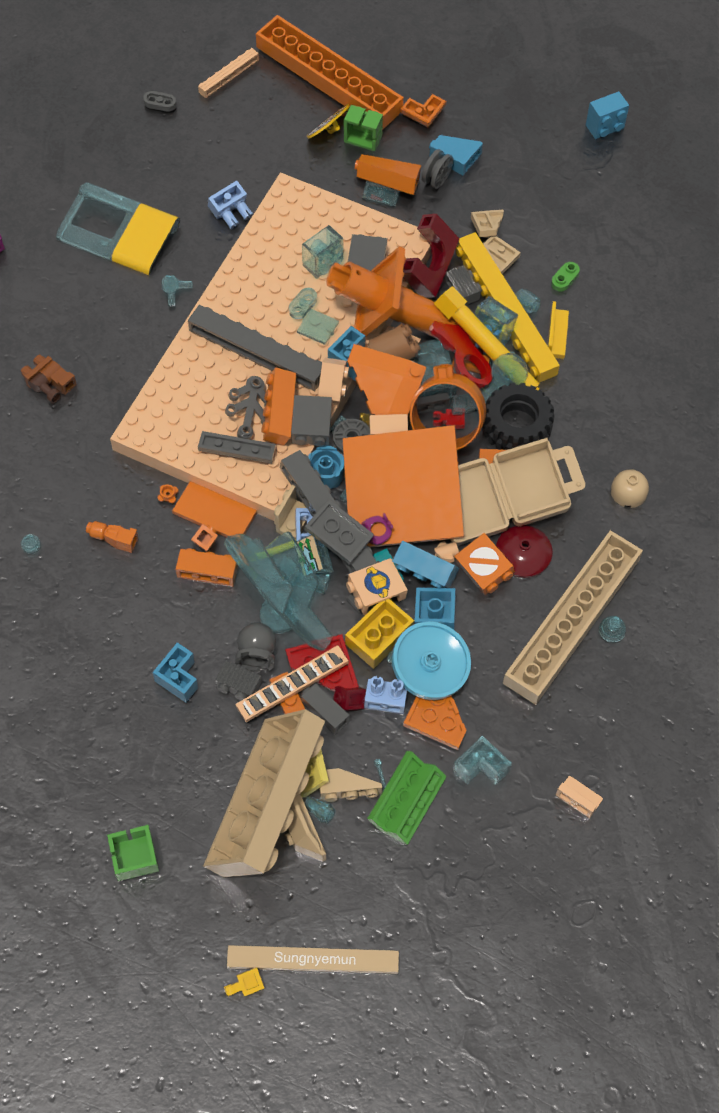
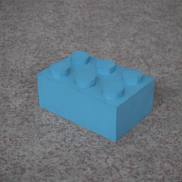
[392,541,459,589]

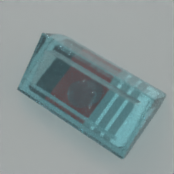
[362,181,401,206]

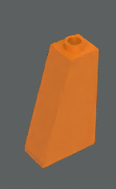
[355,154,421,195]

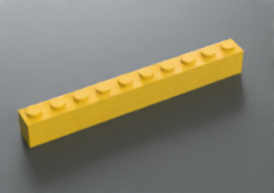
[455,232,560,383]

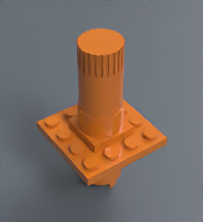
[326,246,458,339]

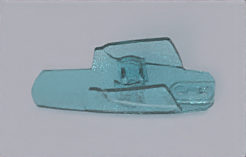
[224,531,333,651]

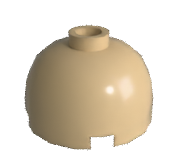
[611,469,649,508]

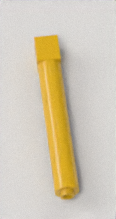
[434,286,540,390]

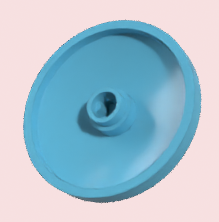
[392,621,471,700]

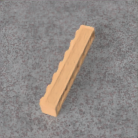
[198,48,259,98]

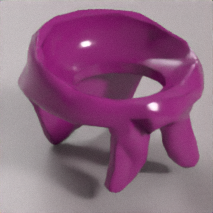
[361,513,393,545]

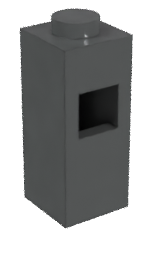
[301,683,349,735]

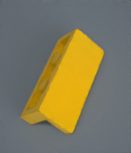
[547,301,569,359]

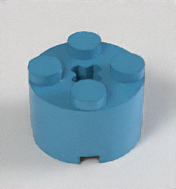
[308,445,344,489]

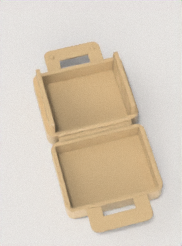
[451,438,585,546]

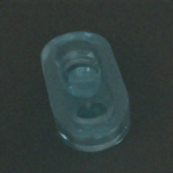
[289,288,317,319]

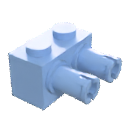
[208,181,253,229]
[364,676,407,714]

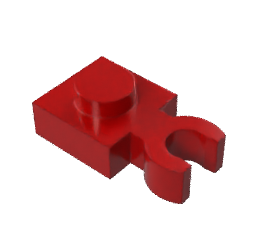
[433,409,465,429]

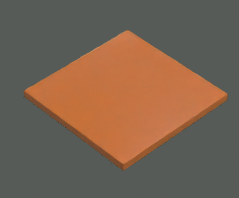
[343,425,464,547]

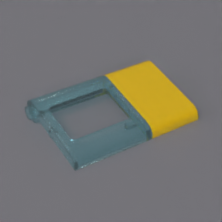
[56,182,180,275]

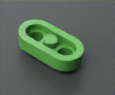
[551,262,580,292]

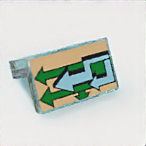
[295,535,334,578]

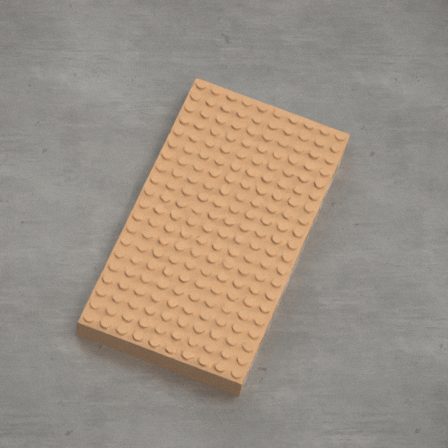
[110,172,432,521]

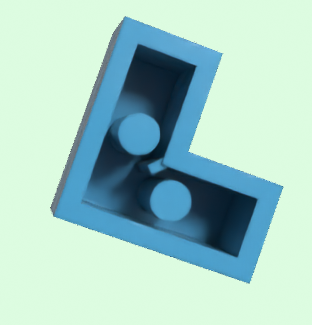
[328,326,365,381]
[153,643,198,703]

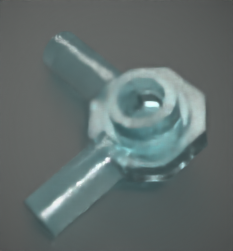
[161,276,193,306]

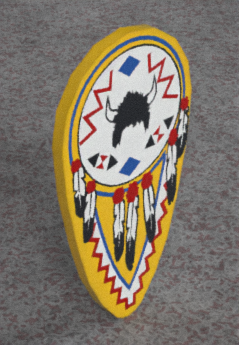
[306,104,350,139]

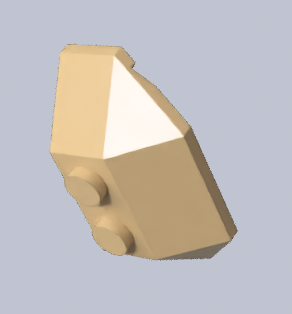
[285,794,326,862]

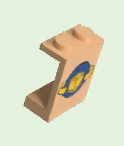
[346,558,408,615]

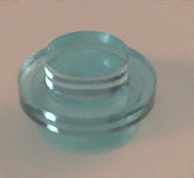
[21,534,40,553]

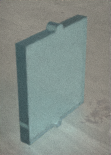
[297,309,339,345]

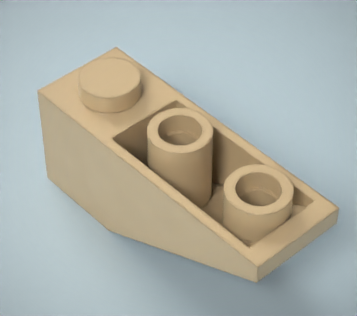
[320,768,382,802]

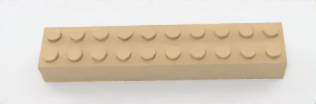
[503,530,643,705]

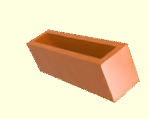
[261,367,296,445]

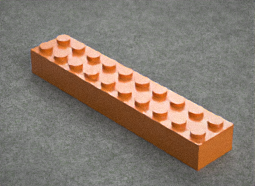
[256,15,404,130]

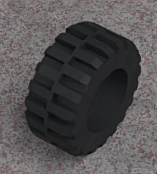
[482,383,555,450]

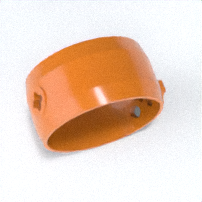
[409,364,486,450]

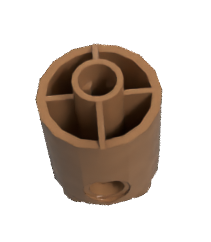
[368,323,421,360]

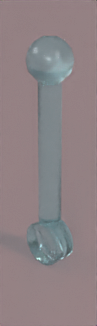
[374,759,386,791]

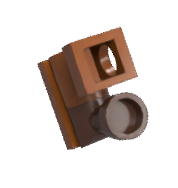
[21,354,77,404]

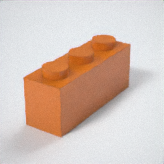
[176,548,238,587]

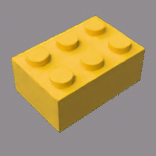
[345,599,415,669]

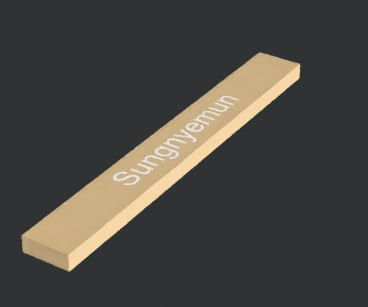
[227,945,399,974]

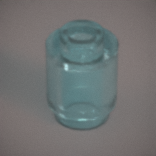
[516,288,541,313]

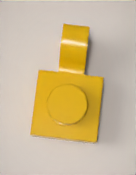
[224,967,264,996]

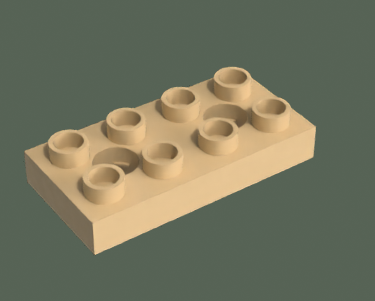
[203,709,325,877]

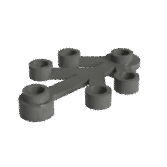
[225,376,267,439]

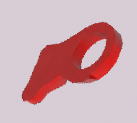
[429,321,493,389]

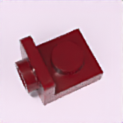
[333,686,366,710]

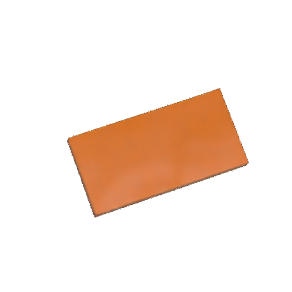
[172,481,257,543]

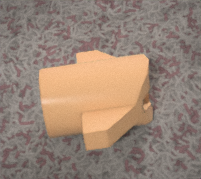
[434,541,459,563]

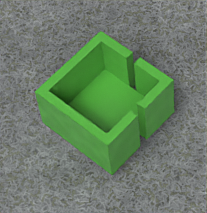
[344,105,383,151]
[107,825,159,881]

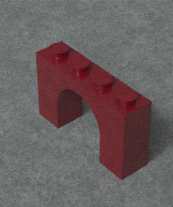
[403,213,460,298]

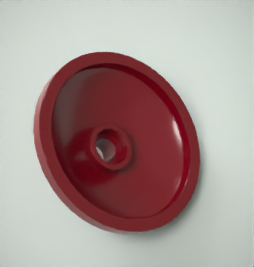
[496,525,553,578]

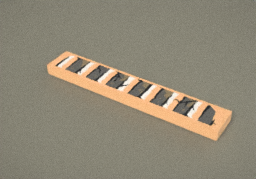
[236,646,348,722]

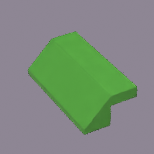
[367,751,447,845]

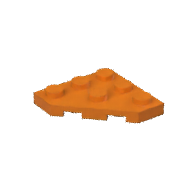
[403,696,467,750]

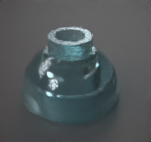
[599,616,626,642]

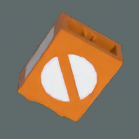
[454,533,515,595]

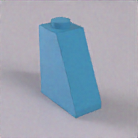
[429,135,483,176]

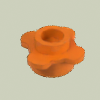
[157,484,178,503]

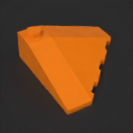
[347,344,427,415]

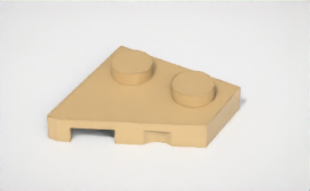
[471,209,504,237]
[483,236,521,274]

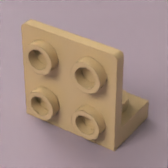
[274,485,307,540]

